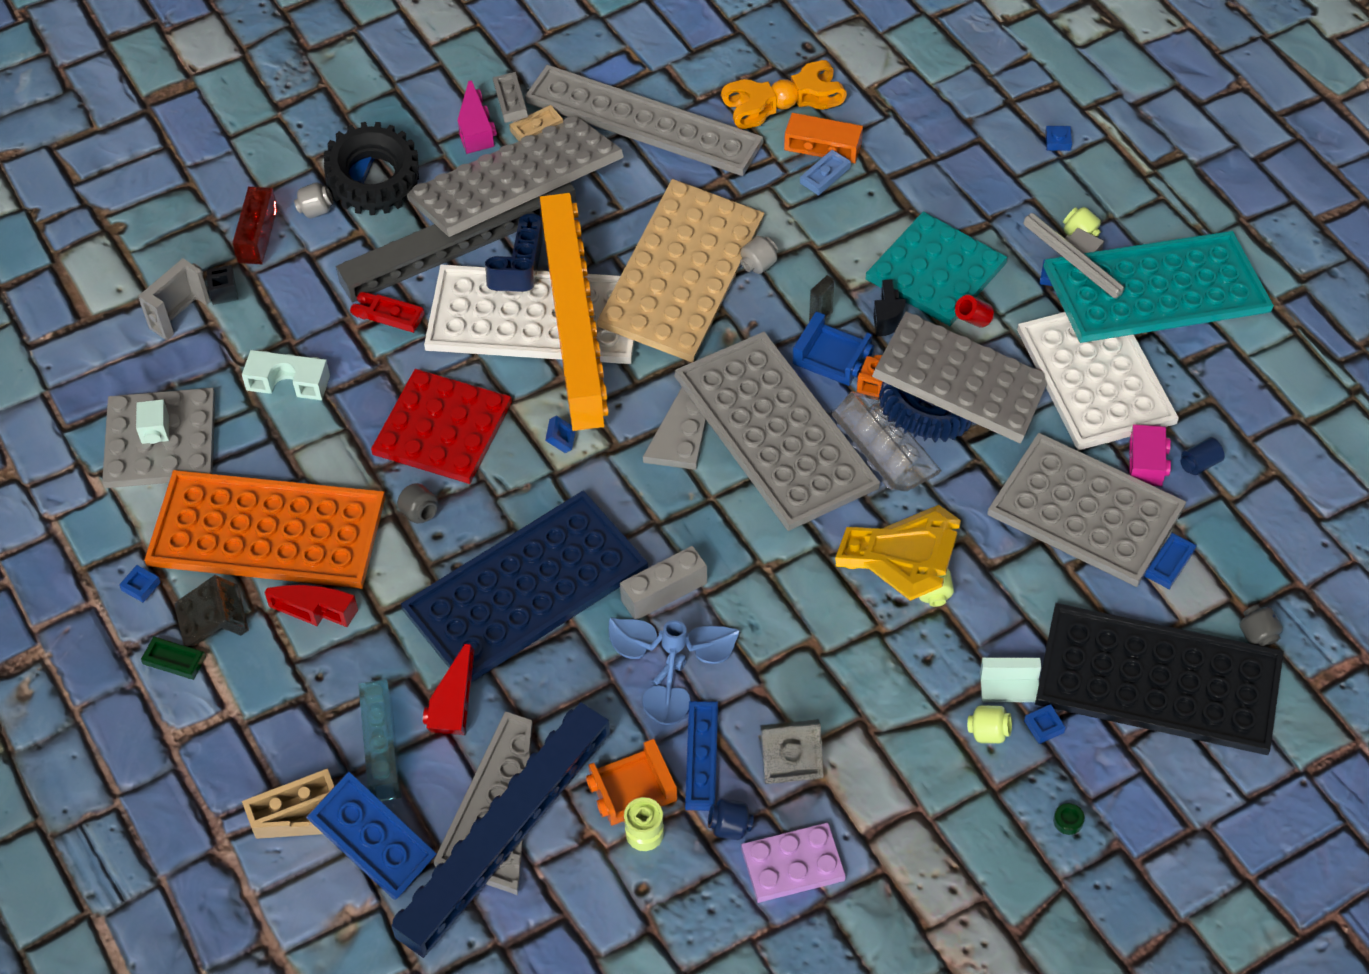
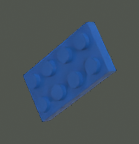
[306,772,437,900]

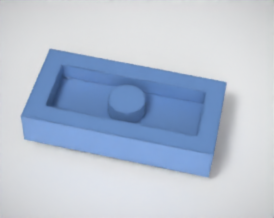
[800,150,851,196]

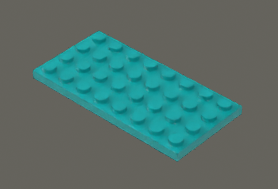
[1043,231,1274,343]

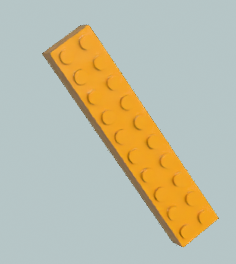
[540,193,608,431]

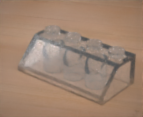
[832,391,942,491]

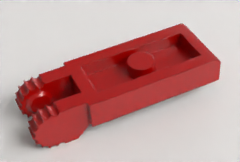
[350,292,425,333]

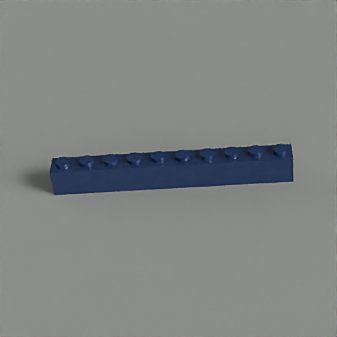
[391,702,610,958]

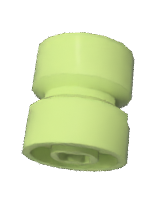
[624,797,664,851]

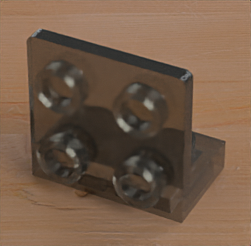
[174,575,249,648]

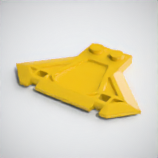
[835,505,961,601]

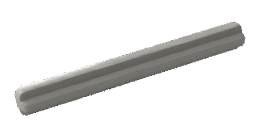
[1023,213,1124,298]

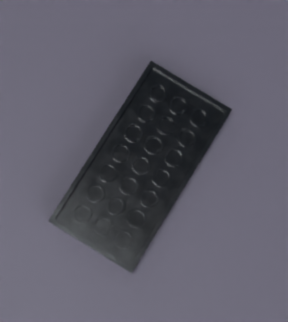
[1035,603,1284,755]

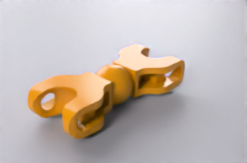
[721,60,847,129]

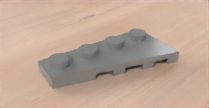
[643,387,707,470]

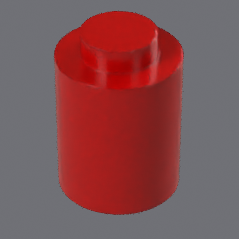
[955,295,994,328]

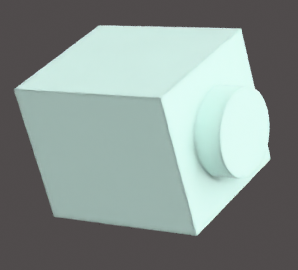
[136,400,169,444]

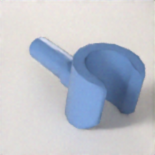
[652,653,687,686]

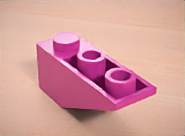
[457,80,497,154]

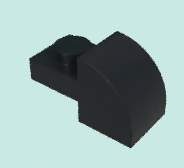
[206,265,239,305]
[873,279,906,337]

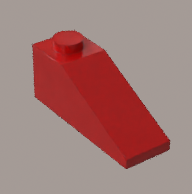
[423,644,474,735]

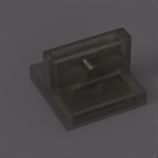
[758,719,824,784]

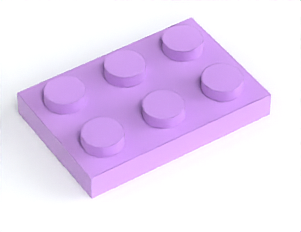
[741,823,845,903]

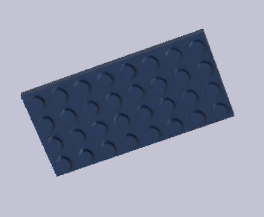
[401,490,648,682]

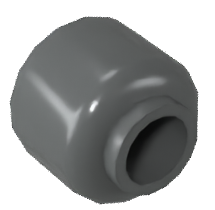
[397,483,438,524]
[1239,605,1283,647]

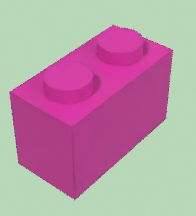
[1129,424,1171,487]

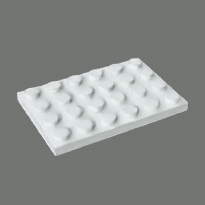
[1017,312,1178,451]

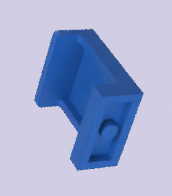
[793,311,875,386]

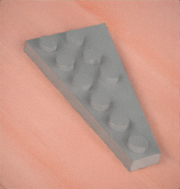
[434,711,533,895]

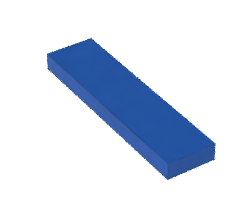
[685,701,718,811]

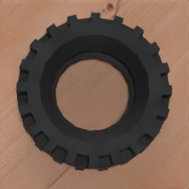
[324,122,419,215]

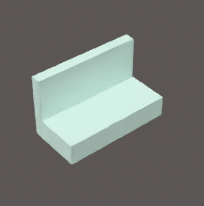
[980,658,1041,702]

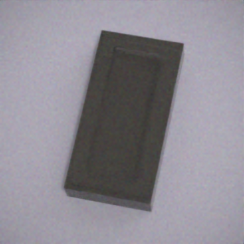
[809,275,834,321]

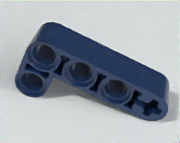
[485,214,543,292]

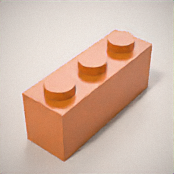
[784,113,863,164]

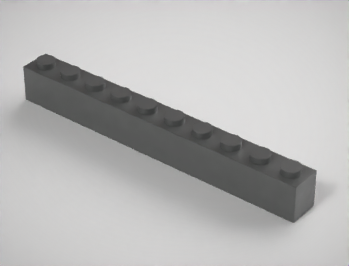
[336,182,576,302]

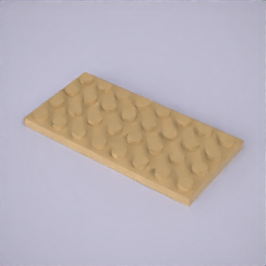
[597,179,764,362]

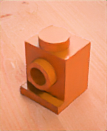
[857,355,883,398]

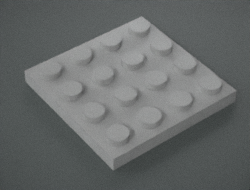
[102,388,215,488]

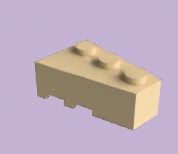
[242,768,334,839]

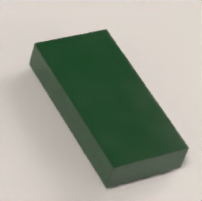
[141,636,206,680]

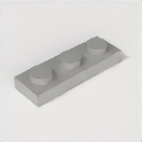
[493,72,528,123]

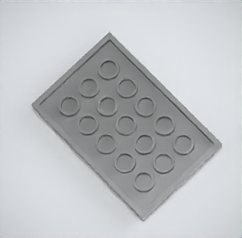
[872,312,1047,444]
[987,433,1186,587]

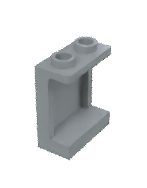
[138,258,210,340]

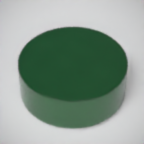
[1053,803,1085,835]

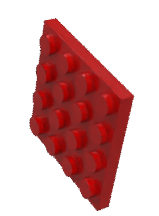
[371,369,512,484]

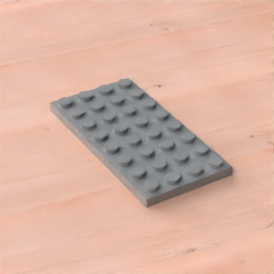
[407,116,624,237]
[674,332,880,531]

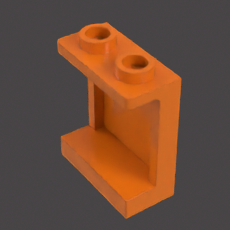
[586,739,677,826]

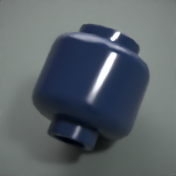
[708,798,754,840]

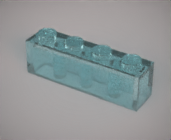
[358,679,402,801]

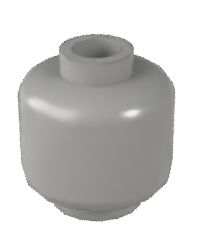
[294,182,333,219]
[740,236,778,274]

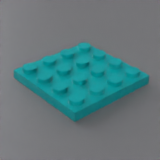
[866,211,1007,327]

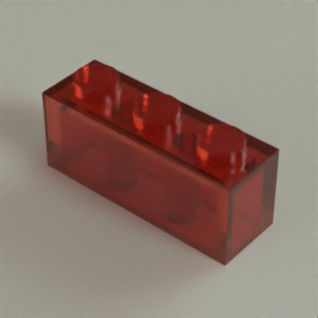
[232,186,278,265]

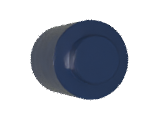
[1180,437,1225,475]

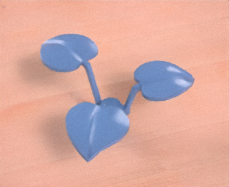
[608,617,739,725]

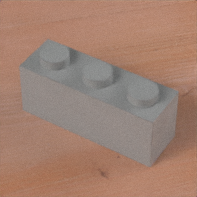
[620,546,707,620]

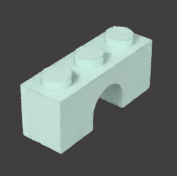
[242,350,330,400]

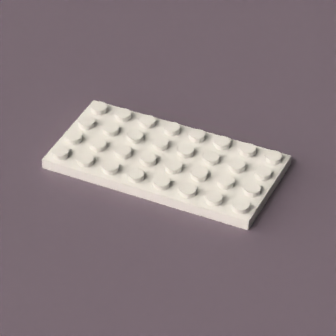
[424,265,634,364]

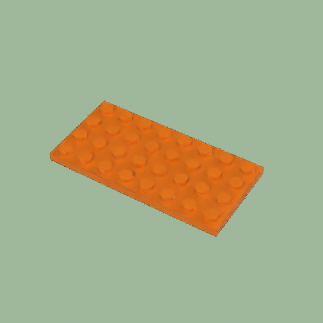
[144,470,386,589]

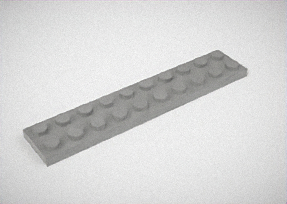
[525,65,763,176]

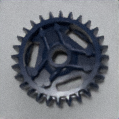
[879,382,972,442]

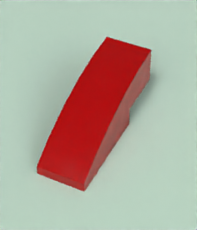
[264,585,358,627]

